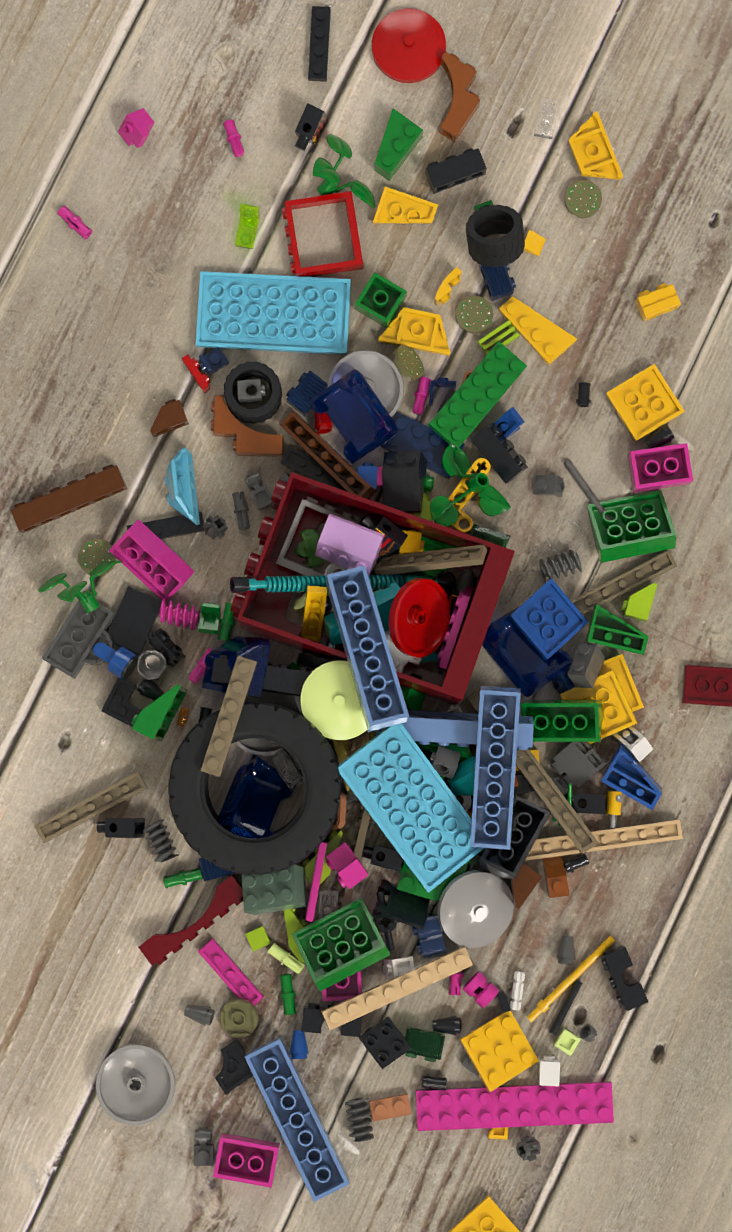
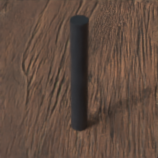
[549,980,583,1035]

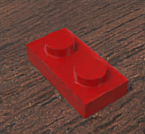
[182,354,210,393]

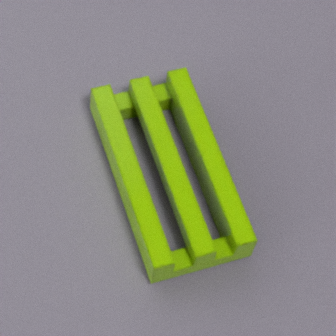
[478,320,520,355]

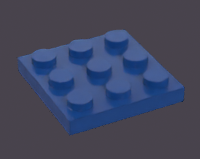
[508,578,588,660]

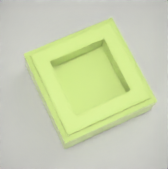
[554,1028,581,1056]

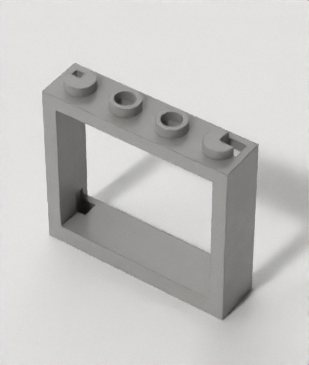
[276,497,362,576]

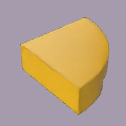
[488,1127,509,1140]

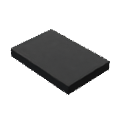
[108,586,162,654]

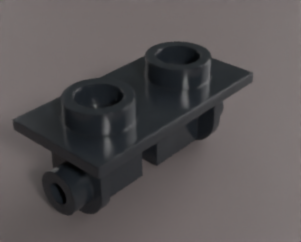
[148,628,186,667]

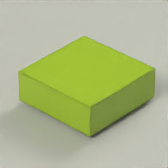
[245,926,271,952]

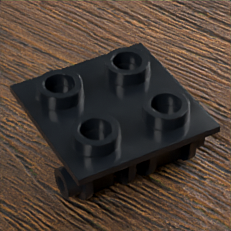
[359,1016,412,1069]

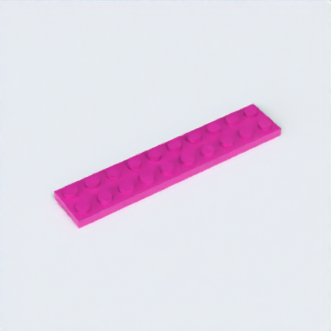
[416,1081,614,1131]

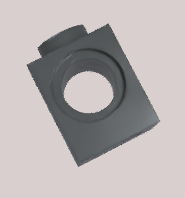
[237,379,266,403]
[429,746,461,779]

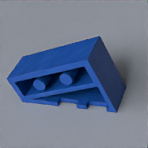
[601,744,662,810]

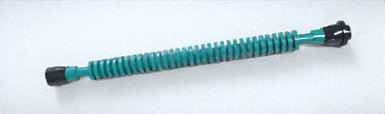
[230,572,456,593]

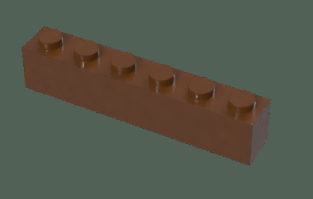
[280,411,377,499]
[11,465,128,533]

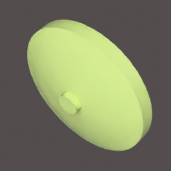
[300,660,367,740]

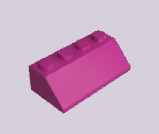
[109,519,195,602]

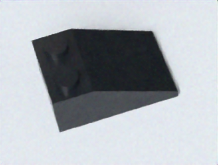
[382,450,427,513]

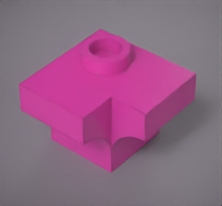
[118,108,155,148]

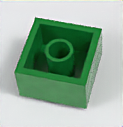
[355,272,407,328]

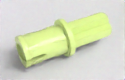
[267,942,305,974]

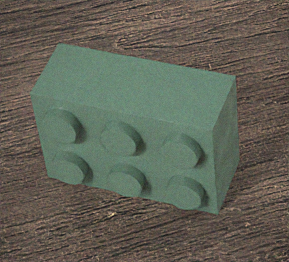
[241,864,307,915]

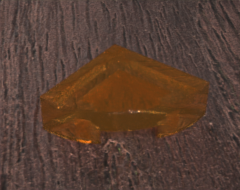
[176,707,189,727]

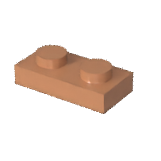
[369,1093,412,1122]

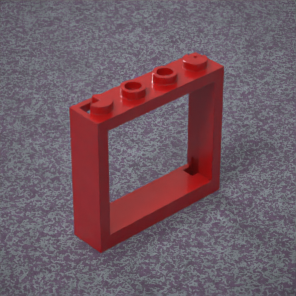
[282,191,363,277]

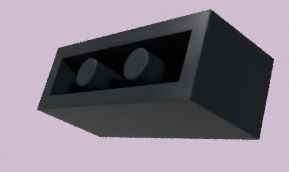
[425,148,487,194]
[471,423,528,484]

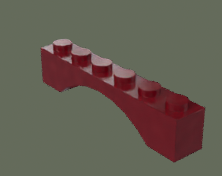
[138,875,243,966]

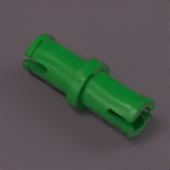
[218,602,235,642]
[163,867,203,888]
[279,973,296,1015]

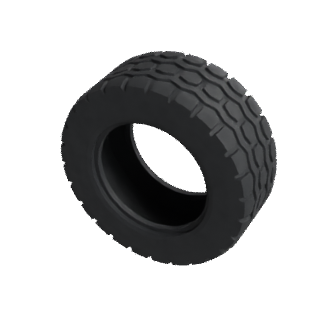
[168,702,341,875]

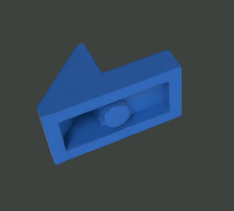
[494,407,525,439]

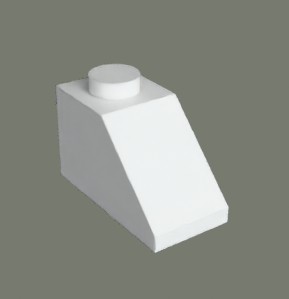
[612,726,653,762]

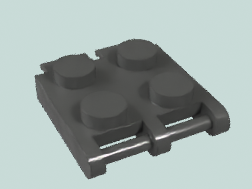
[551,742,608,788]

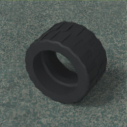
[466,205,525,267]
[224,361,282,424]

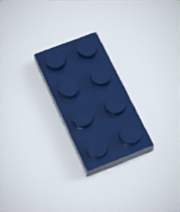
[380,412,465,479]

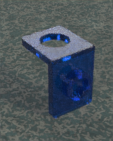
[430,378,456,405]

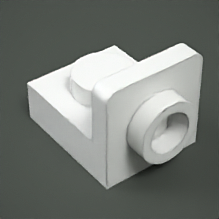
[383,956,415,979]

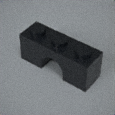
[601,946,649,1011]
[301,1003,362,1037]

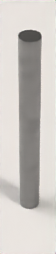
[563,459,612,520]

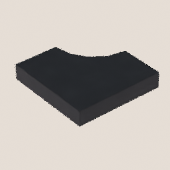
[215,1039,253,1094]

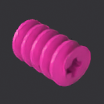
[159,598,201,630]

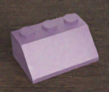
[315,514,384,577]

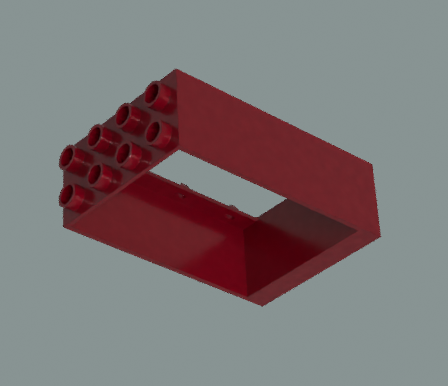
[230,472,515,706]

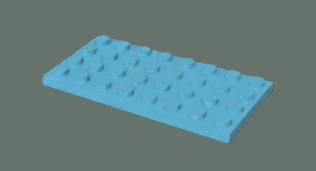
[196,271,351,355]
[338,724,484,893]

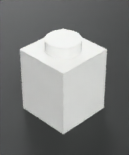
[538,1056,560,1086]

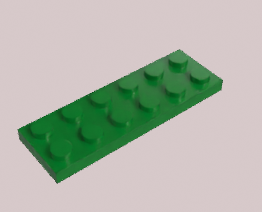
[428,341,527,450]

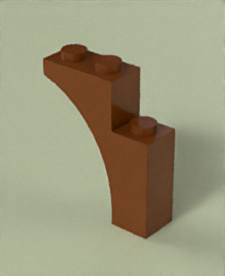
[439,52,480,143]
[211,395,283,457]

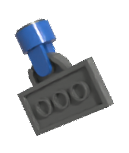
[42,601,138,680]

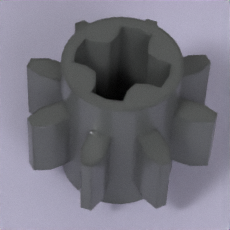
[203,515,228,540]
[516,1136,541,1161]

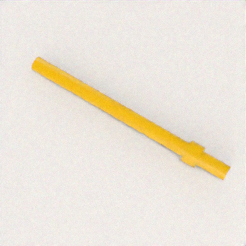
[527,936,615,1023]

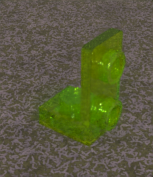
[235,203,260,249]

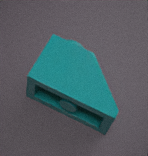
[448,756,476,796]

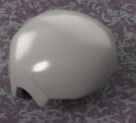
[137,649,166,680]

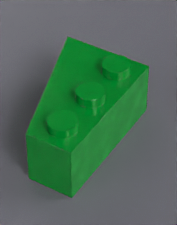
[374,108,423,181]
[585,603,649,655]

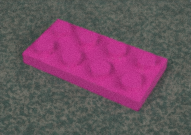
[438,586,474,669]

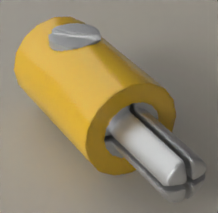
[606,791,622,828]

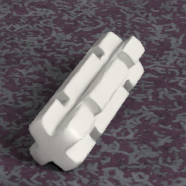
[510,971,525,1010]

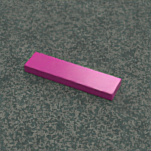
[305,842,327,922]
[198,938,264,1006]

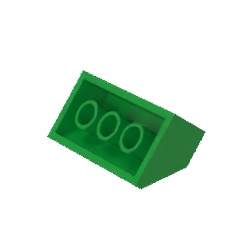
[521,700,603,742]

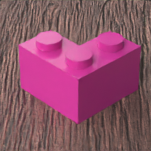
[326,842,369,889]

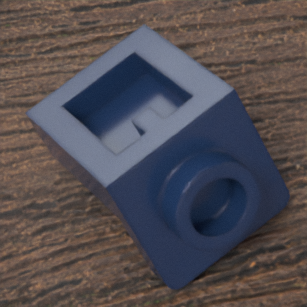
[198,347,229,376]
[551,667,575,694]

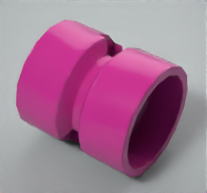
[462,971,499,1008]

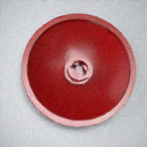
[372,8,446,83]
[389,578,450,657]

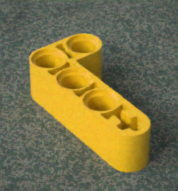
[448,458,490,534]

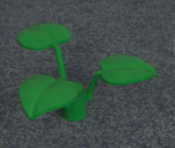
[313,134,375,209]
[430,445,511,527]
[38,560,122,613]

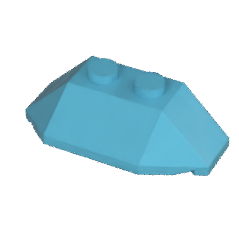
[165,447,200,525]

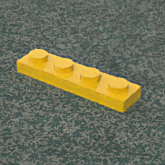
[301,586,327,642]

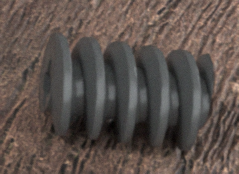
[539,550,582,582]
[143,820,179,863]
[345,1098,374,1142]

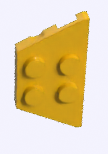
[568,111,623,180]
[378,307,450,356]

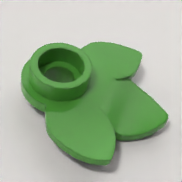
[295,529,324,567]

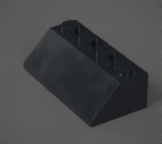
[479,795,551,879]

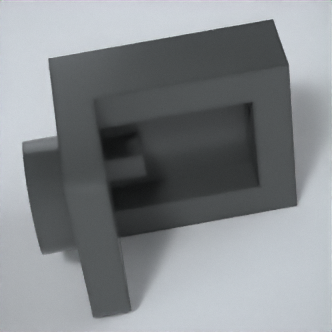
[533,475,565,497]

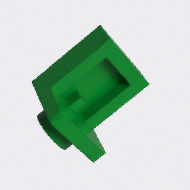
[198,603,221,635]

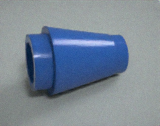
[289,1031,309,1059]

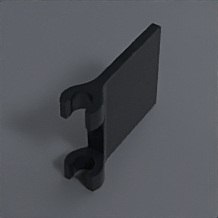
[372,879,430,930]

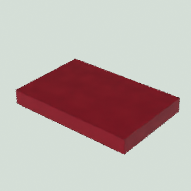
[682,665,732,707]

